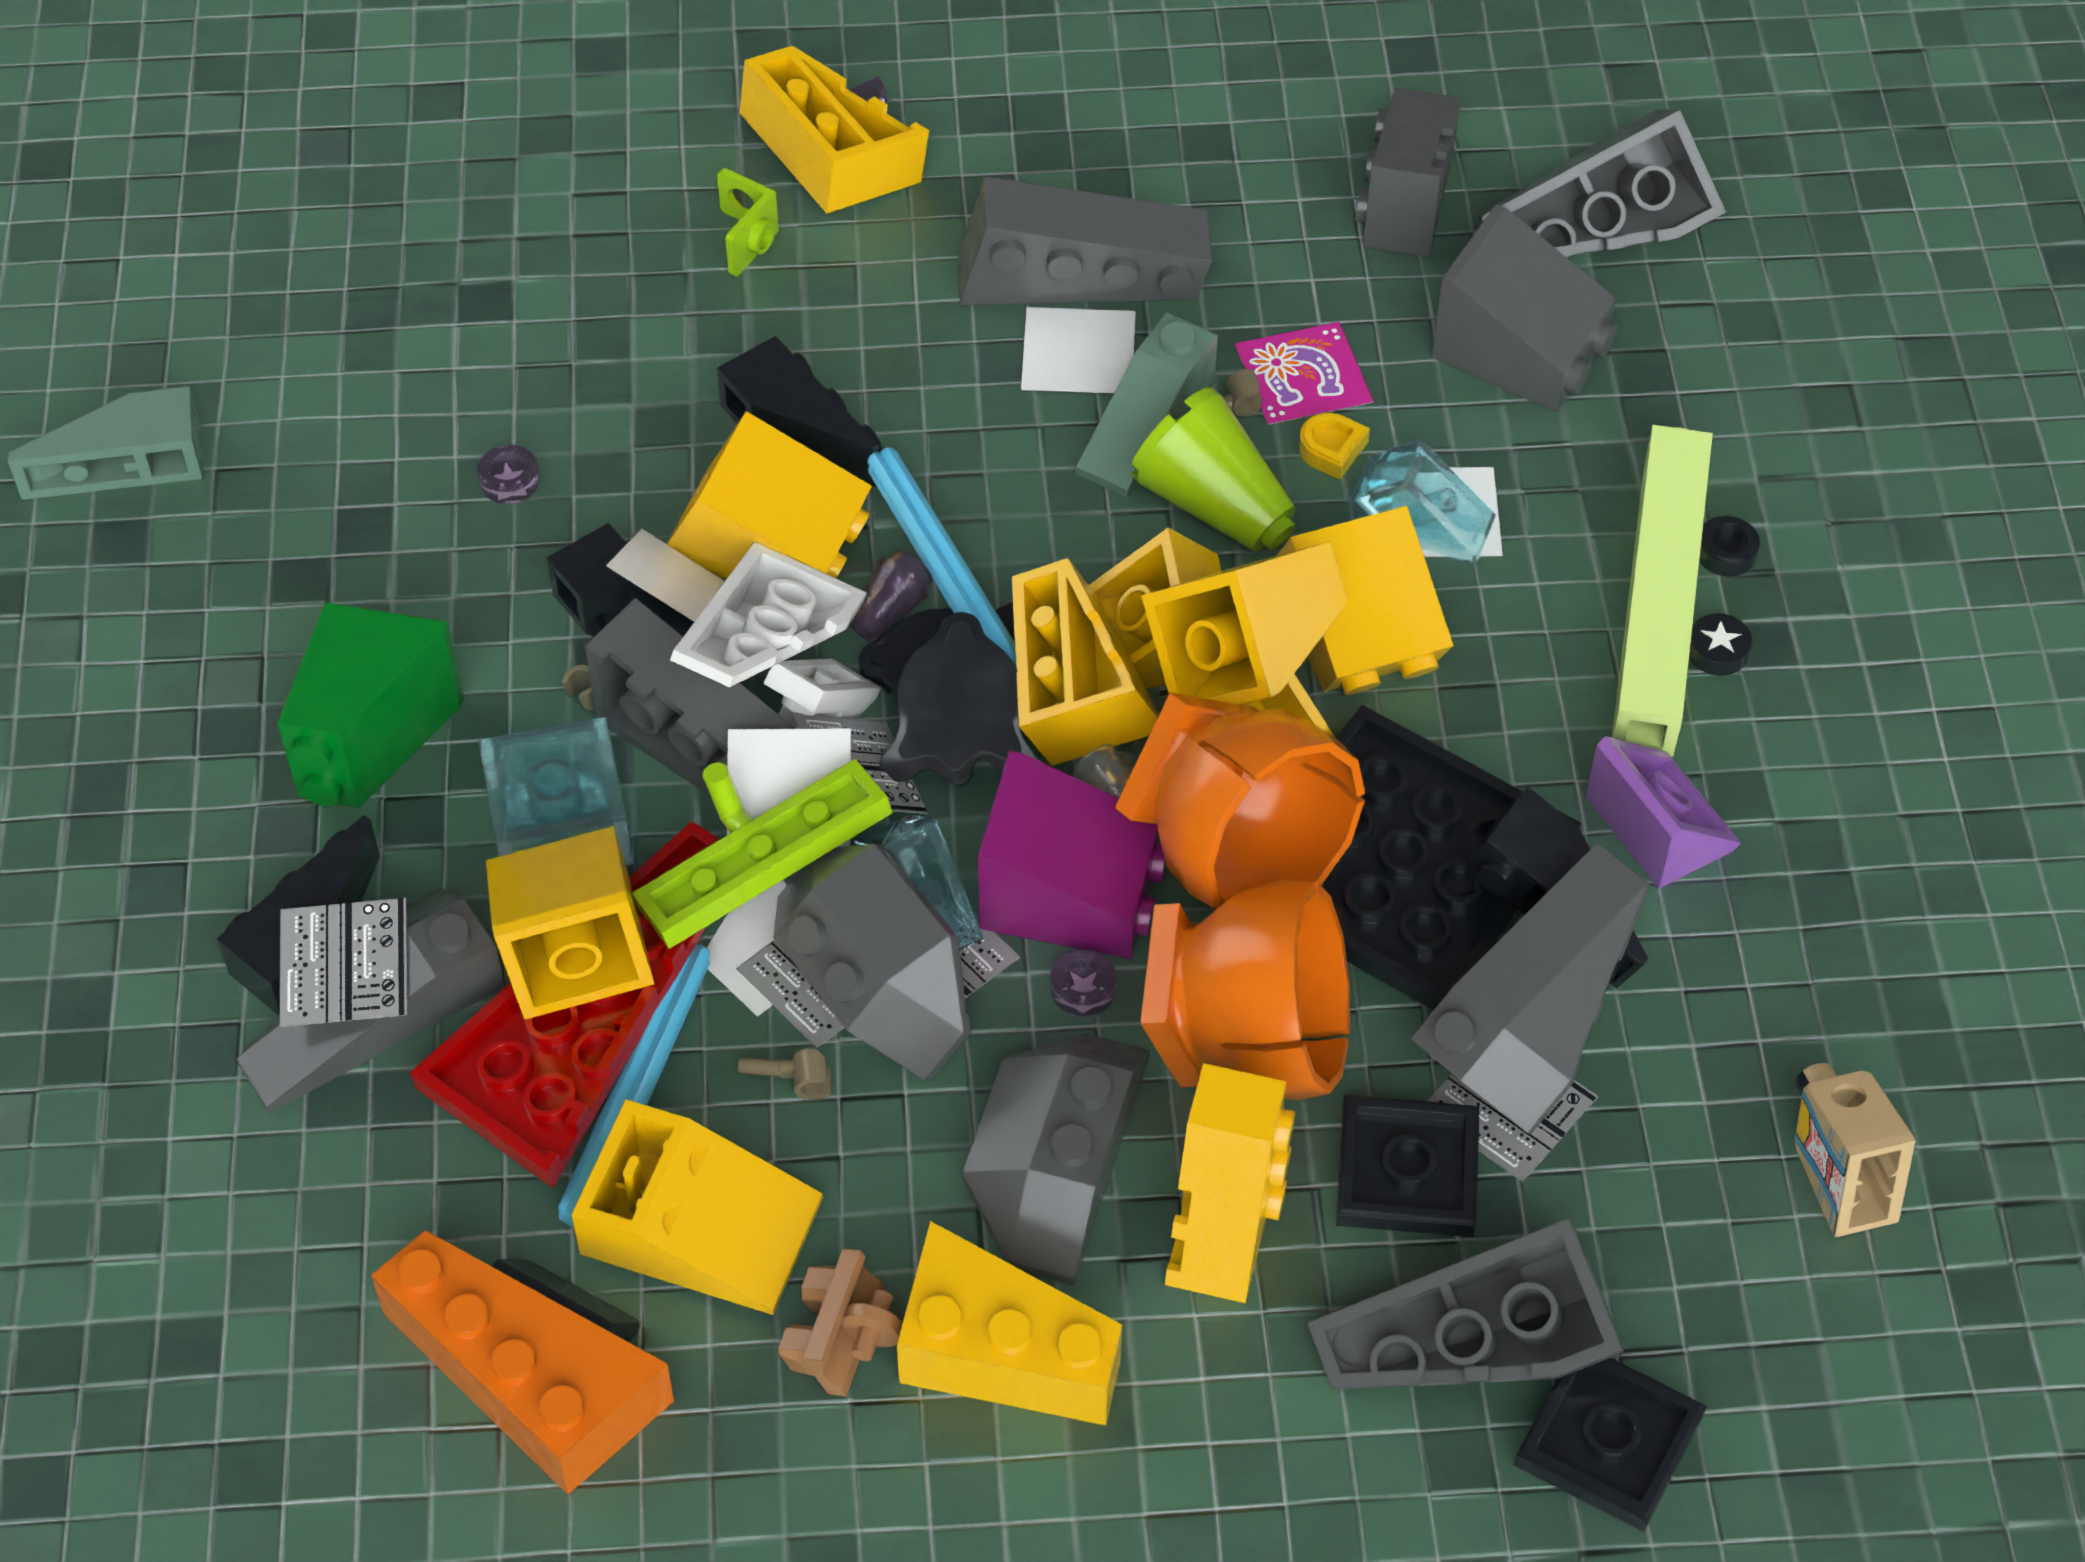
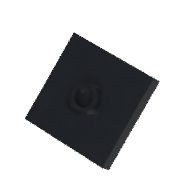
[1336,1095,1480,1237]
[1514,1358,1707,1532]

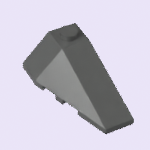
[1478,109,1726,257]
[1411,843,1651,1135]
[236,889,505,1113]
[1307,1218,1624,1390]

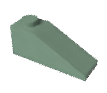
[1076,312,1218,498]
[8,386,203,500]

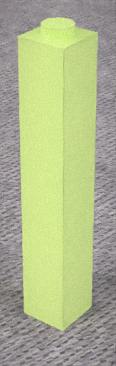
[1612,425,1713,757]

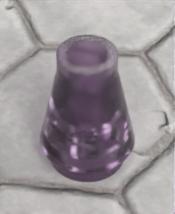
[849,550,933,642]

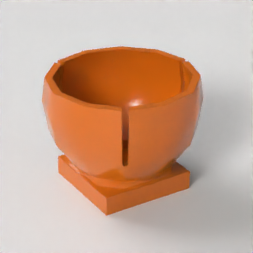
[1115,692,1365,910]
[1140,879,1350,1100]

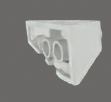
[670,542,867,687]

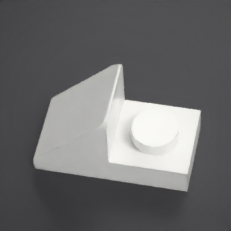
[764,658,881,729]

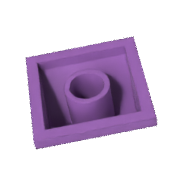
[1585,736,1741,889]

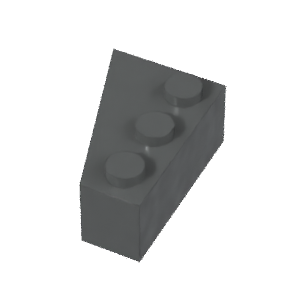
[1355,87,1461,257]

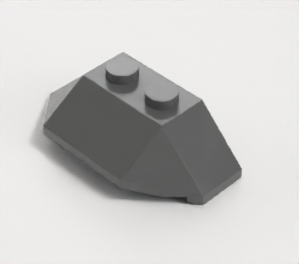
[773,844,971,1081]
[963,1034,1150,1285]

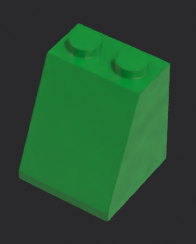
[277,602,464,808]

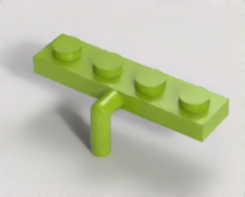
[632,759,893,949]

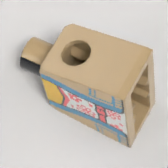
[1795,1063,1916,1238]

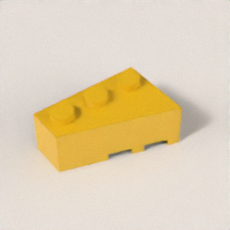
[739,45,929,214]
[1012,558,1159,766]
[1164,1063,1296,1303]
[897,1221,1122,1426]

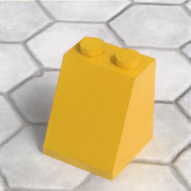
[666,411,872,579]
[1277,506,1454,695]
[1141,541,1348,705]
[486,826,654,1020]

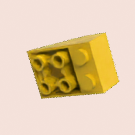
[571,1099,823,1315]

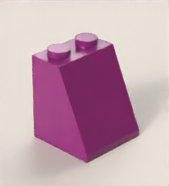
[978,751,1167,959]

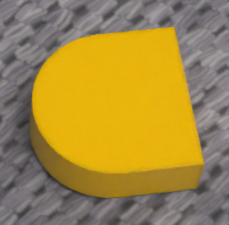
[1299,413,1370,480]

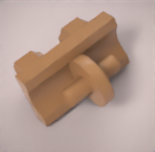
[778,1249,903,1397]

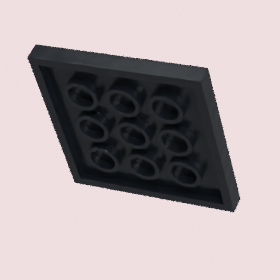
[1321,705,1581,1011]

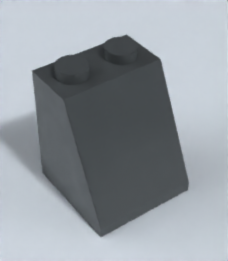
[1432,204,1618,412]

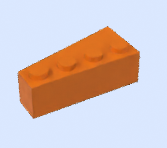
[371,1230,674,1495]

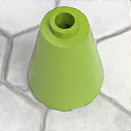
[1130,387,1296,552]

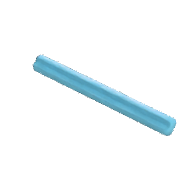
[867,447,1016,666]
[558,944,710,1226]

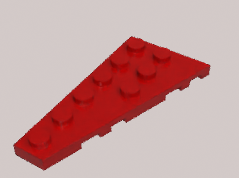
[410,821,720,1189]

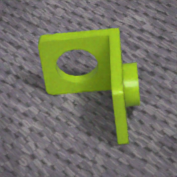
[717,168,779,277]

